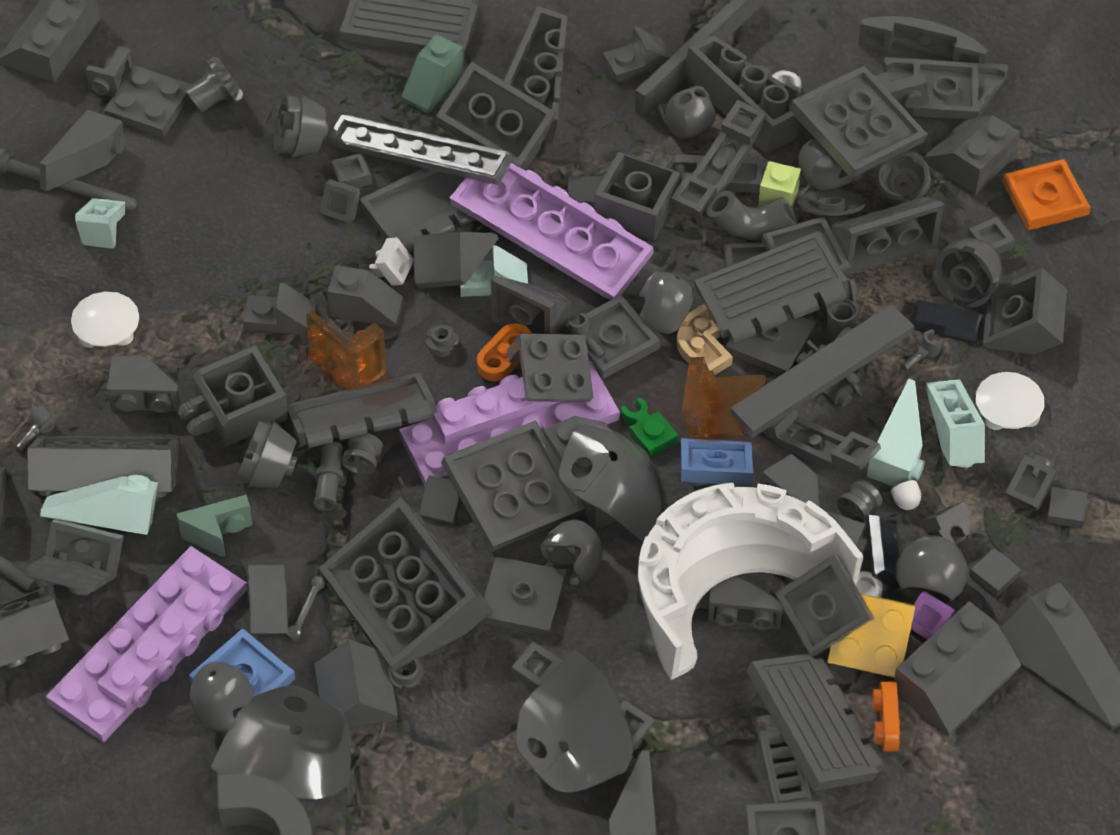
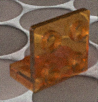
[306,311,387,389]
[681,357,767,438]

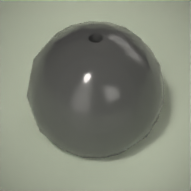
[896,536,968,604]

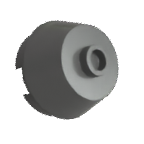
[274,93,329,158]
[236,421,298,488]

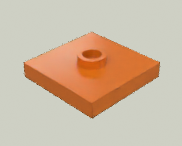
[1002,159,1091,231]

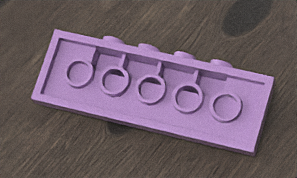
[450,163,653,301]
[399,361,620,486]
[46,546,247,743]

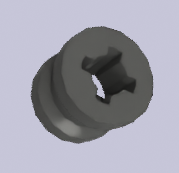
[342,433,383,475]
[837,479,882,523]

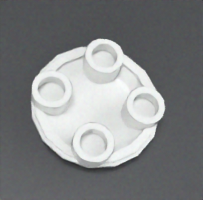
[71,291,140,348]
[976,372,1044,430]

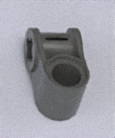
[819,279,858,342]

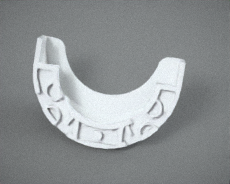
[638,483,863,680]

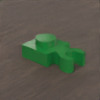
[621,397,678,458]

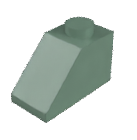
[401,34,464,114]

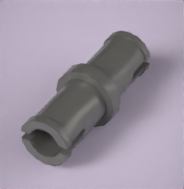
[314,442,344,511]

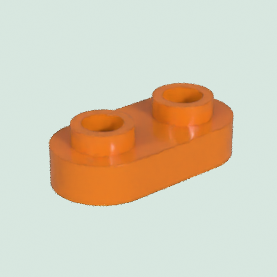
[477,323,532,381]
[872,682,900,752]

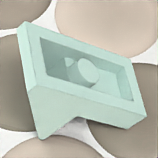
[75,198,125,248]
[460,245,528,297]

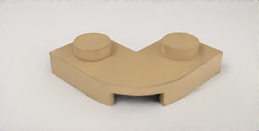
[676,304,733,381]

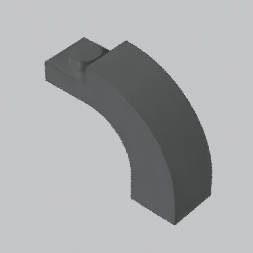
[217,774,312,835]

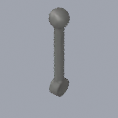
[287,576,326,641]

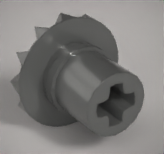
[185,56,243,113]

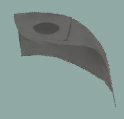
[559,424,661,542]
[516,650,633,792]
[211,685,351,800]

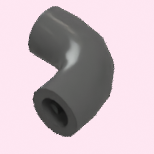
[706,191,798,241]

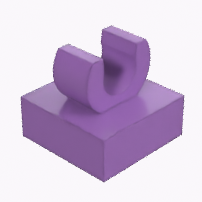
[911,591,955,639]

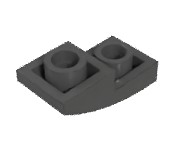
[247,565,288,636]

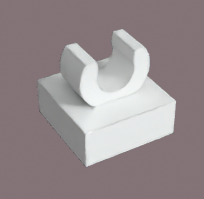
[369,237,414,286]

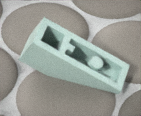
[867,379,925,487]
[926,379,985,468]
[40,475,158,535]

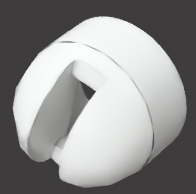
[890,480,921,510]

